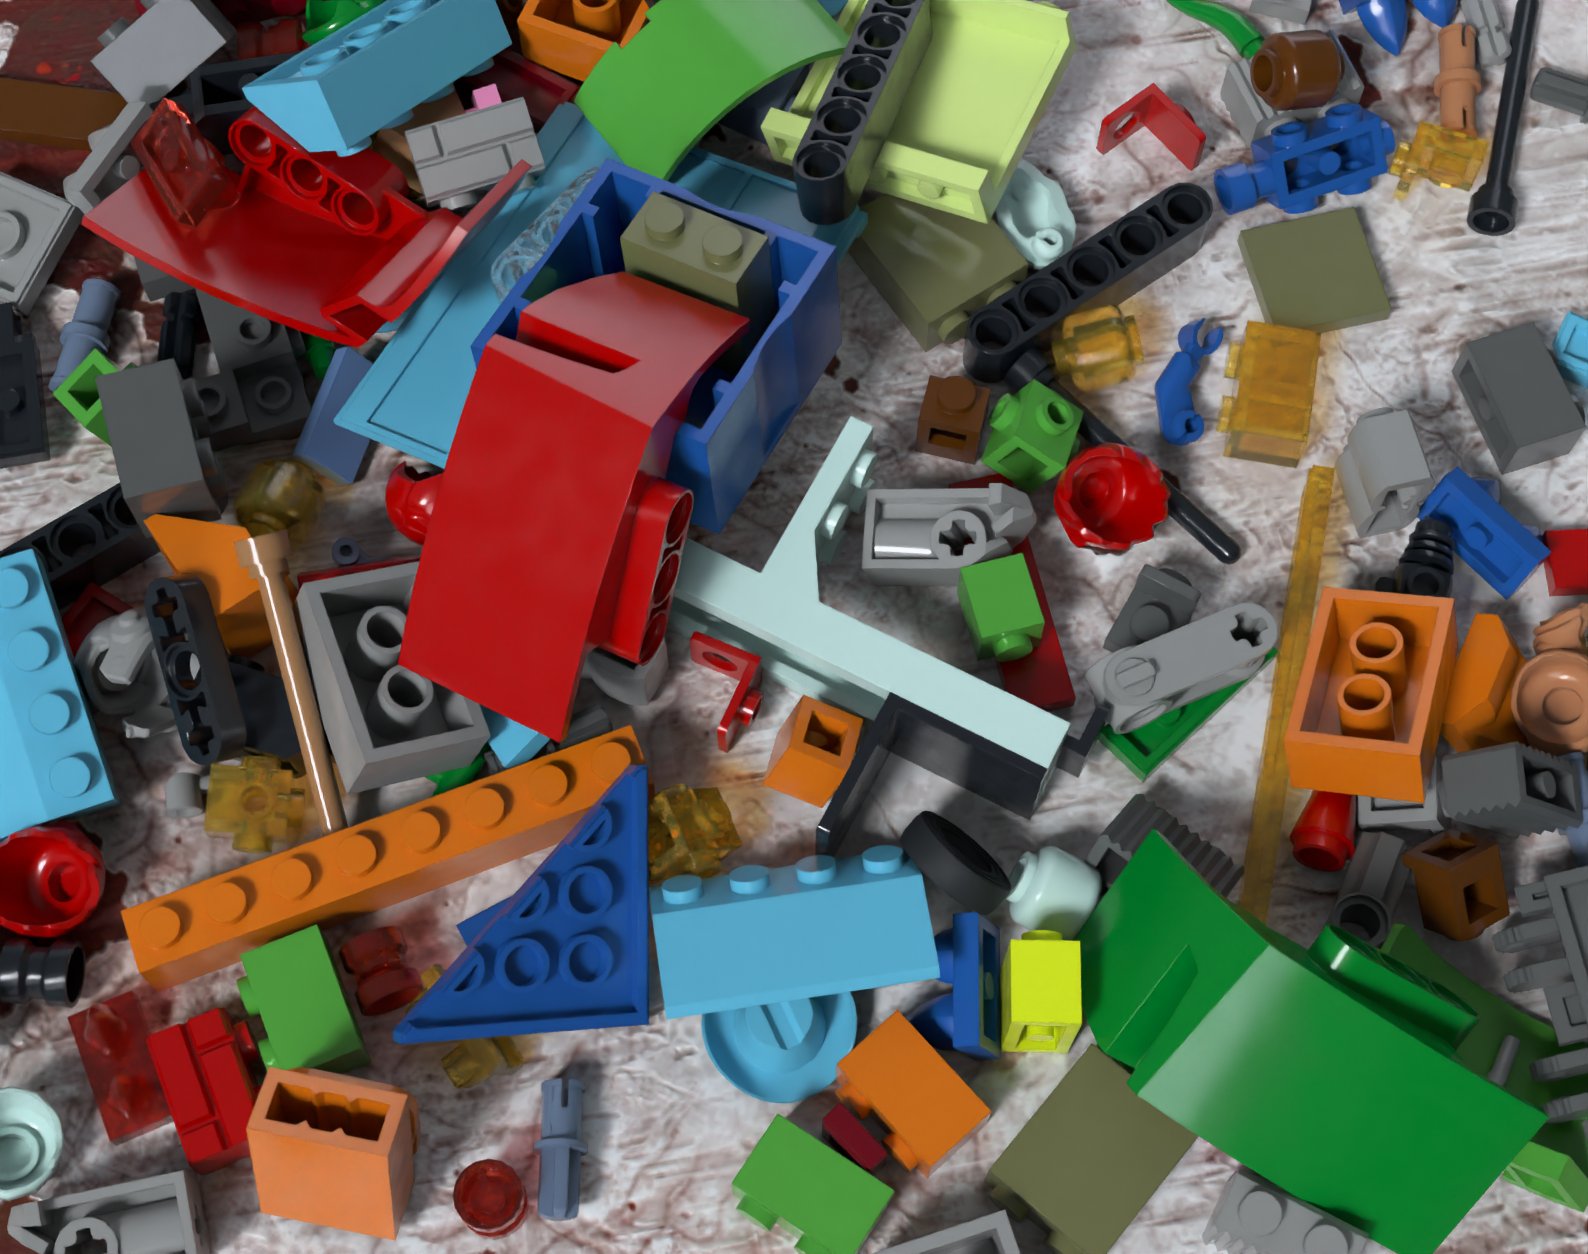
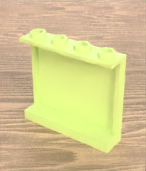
[760,0,1076,224]

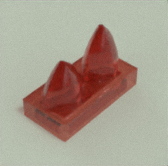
[131,98,240,228]
[67,990,174,1146]

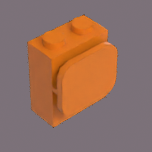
[246,1067,421,1241]

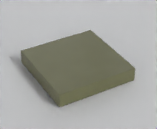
[1237,207,1392,344]

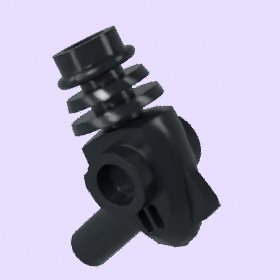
[1374,519,1455,598]

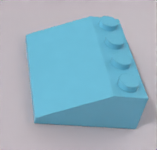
[0,548,122,842]

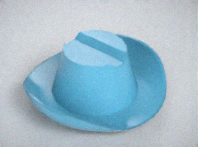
[701,992,857,1103]

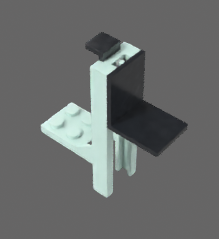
[666,416,1110,858]

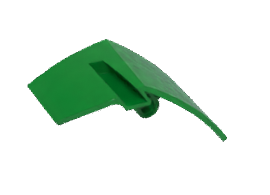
[1072,829,1549,1254]

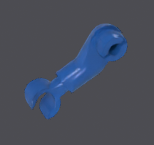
[1154,318,1223,446]

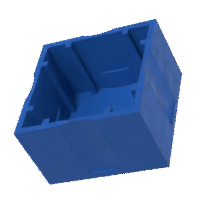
[470,158,842,535]

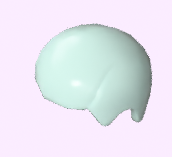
[0,1086,64,1201]

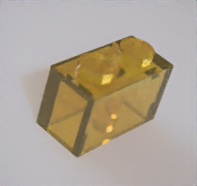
[1216,320,1321,468]

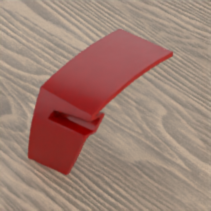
[81,105,532,348]
[398,272,751,743]

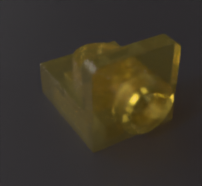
[1388,121,1490,201]

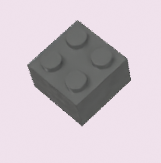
[95,358,228,538]

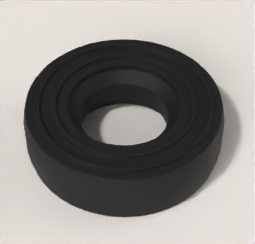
[900,810,1011,915]

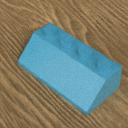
[242,0,512,157]
[649,845,940,1019]

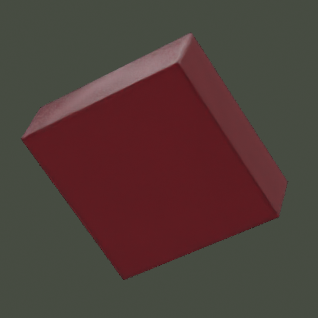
[822,1102,888,1176]

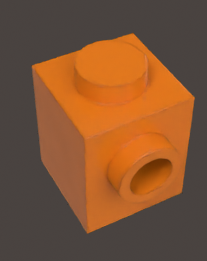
[762,695,863,808]

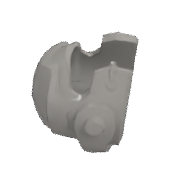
[74,606,200,738]

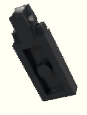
[0,302,51,469]

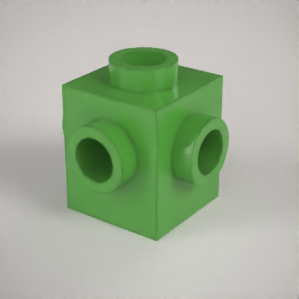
[981,379,1084,493]

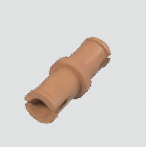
[1434,23,1482,146]

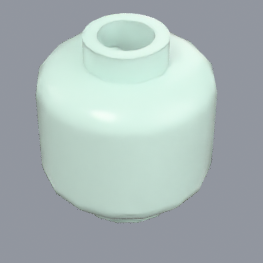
[1005,846,1103,941]

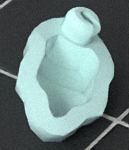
[992,158,1076,270]

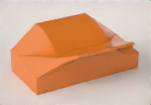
[1440,613,1529,753]

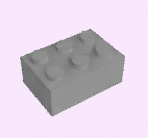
[292,561,491,795]

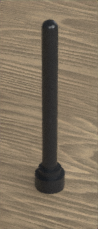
[1467,0,1539,236]
[1004,346,1241,565]

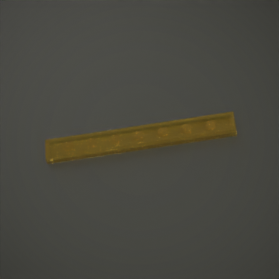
[1237,465,1335,925]

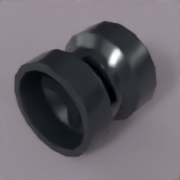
[0,935,86,1008]

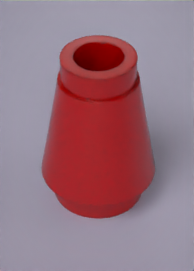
[1290,790,1357,872]

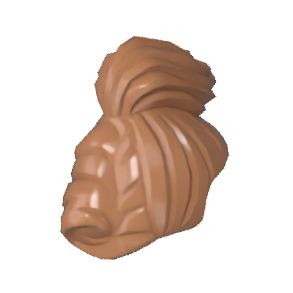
[1511,603,1588,757]

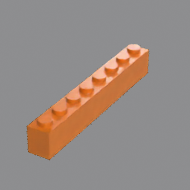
[120,725,658,992]

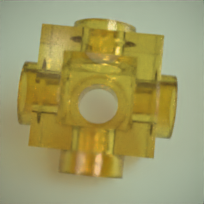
[204,756,306,853]
[648,783,743,882]

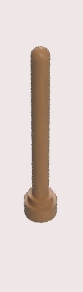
[233,530,348,837]

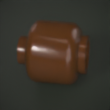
[1250,29,1345,111]

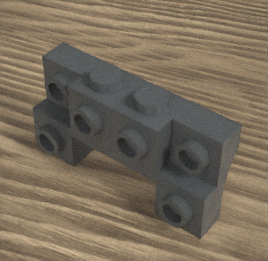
[134,257,312,452]

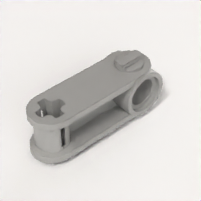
[1085,602,1278,734]

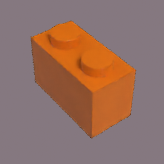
[835,1009,992,1179]

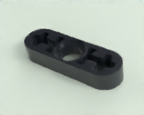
[145,574,247,765]

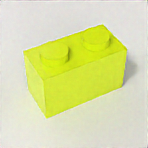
[1000,930,1082,1053]

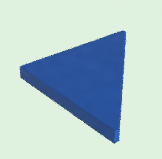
[393,764,649,1044]

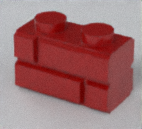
[146,1007,262,1175]

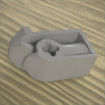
[862,483,1037,586]
[7,1169,210,1254]

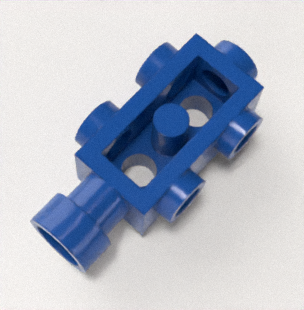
[1214,103,1395,215]

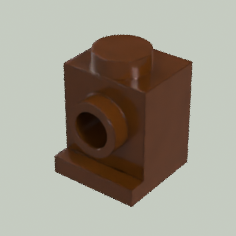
[915,375,991,465]
[1401,828,1510,942]

